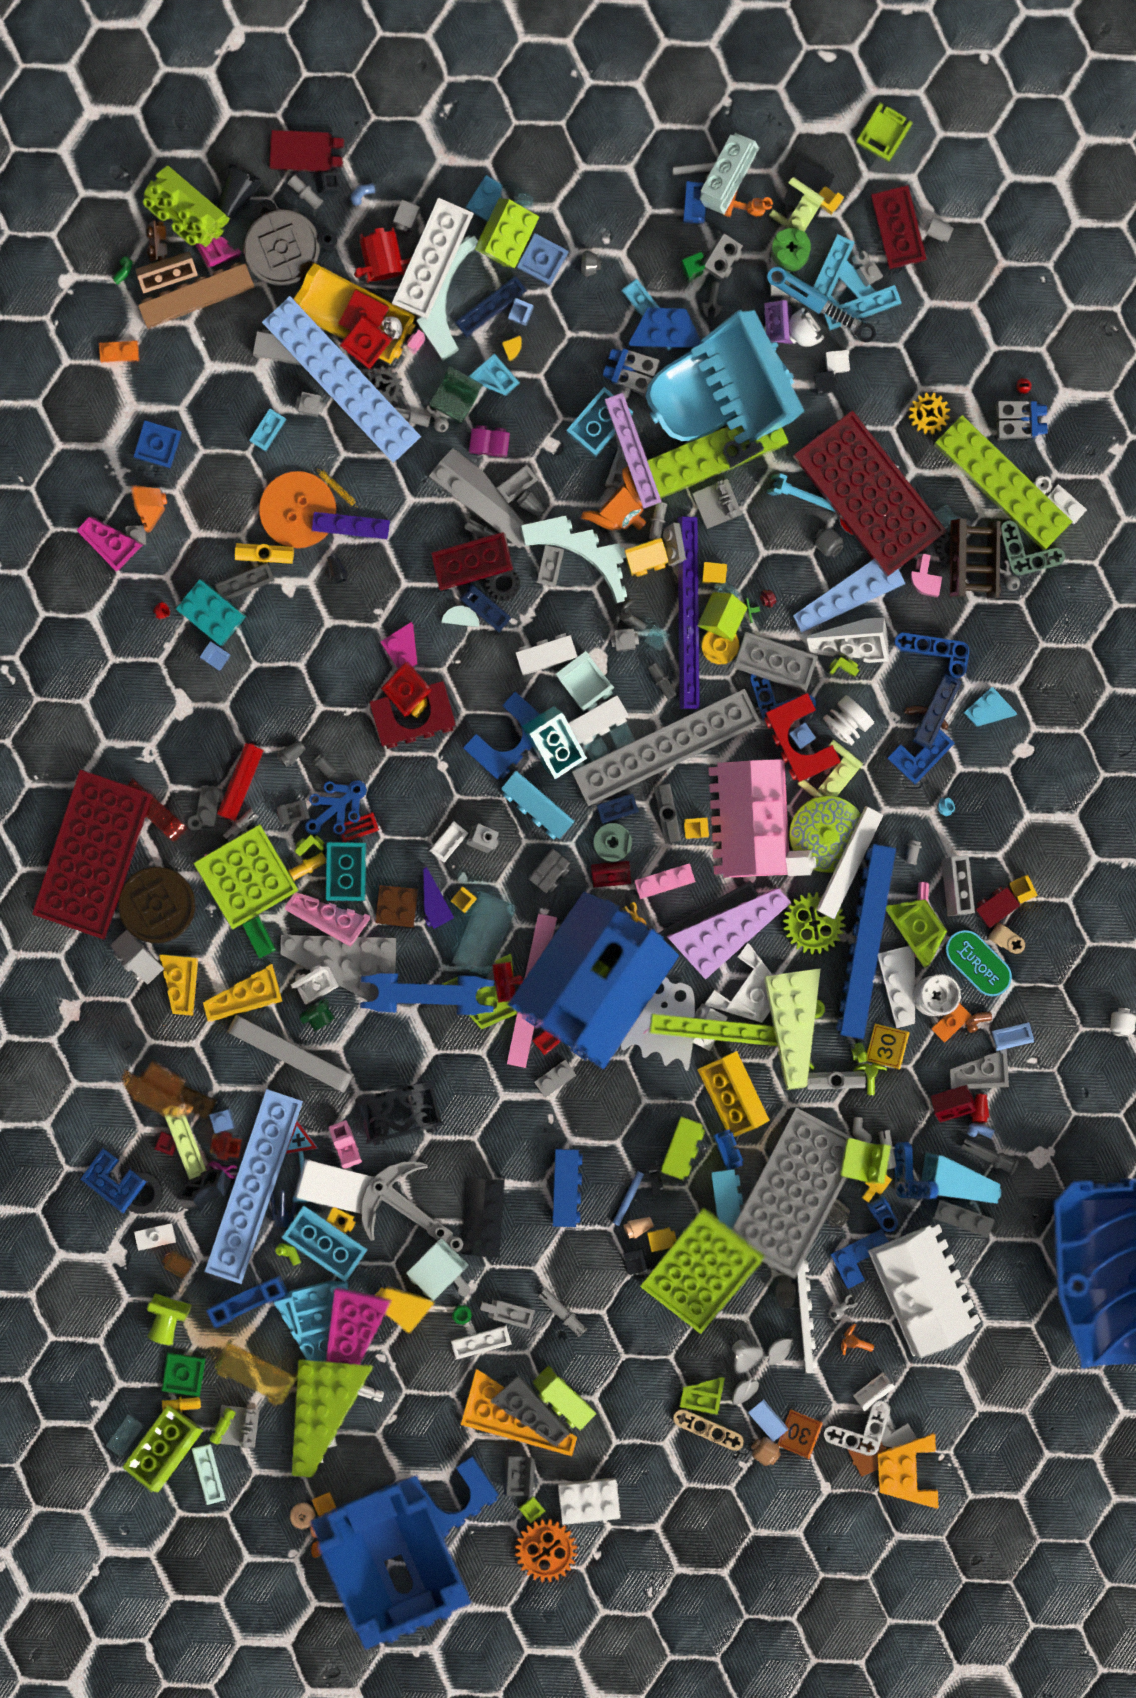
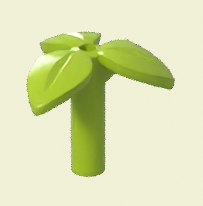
[853,1063,887,1095]

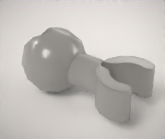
[427,402,449,432]
[1000,561,1020,591]
[828,1295,858,1320]

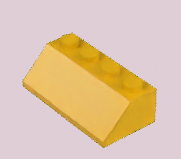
[697,1051,770,1137]

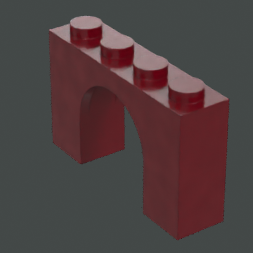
[370,681,456,749]

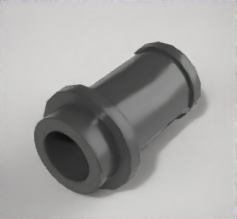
[313,754,337,778]

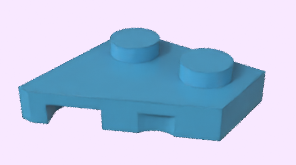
[466,175,502,222]

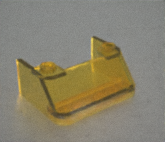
[214,1338,298,1406]

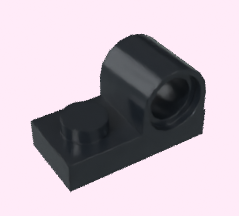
[723,441,764,468]

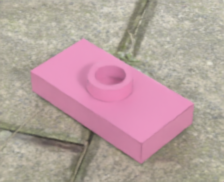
[407,330,425,354]

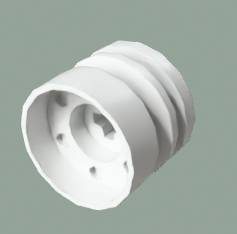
[823,695,874,746]
[913,975,961,1016]

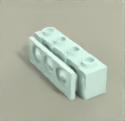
[700,133,759,214]

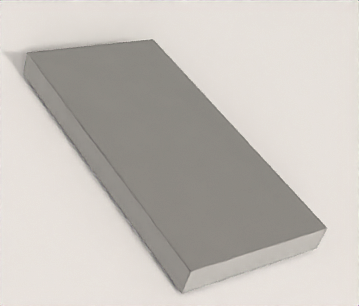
[733,632,818,692]

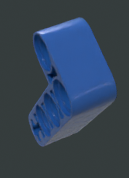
[894,633,969,679]

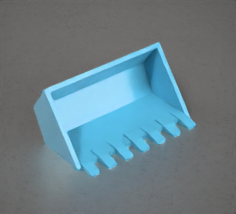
[691,310,804,444]

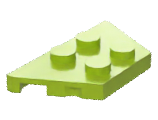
[886,899,947,968]

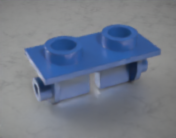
[713,1129,744,1170]

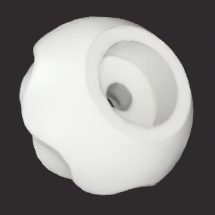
[382,316,403,339]

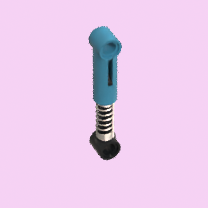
[767,267,876,343]

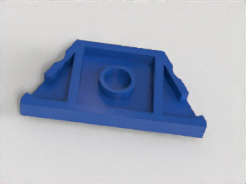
[629,308,702,348]

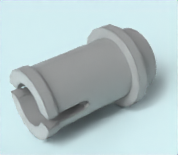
[904,840,922,865]

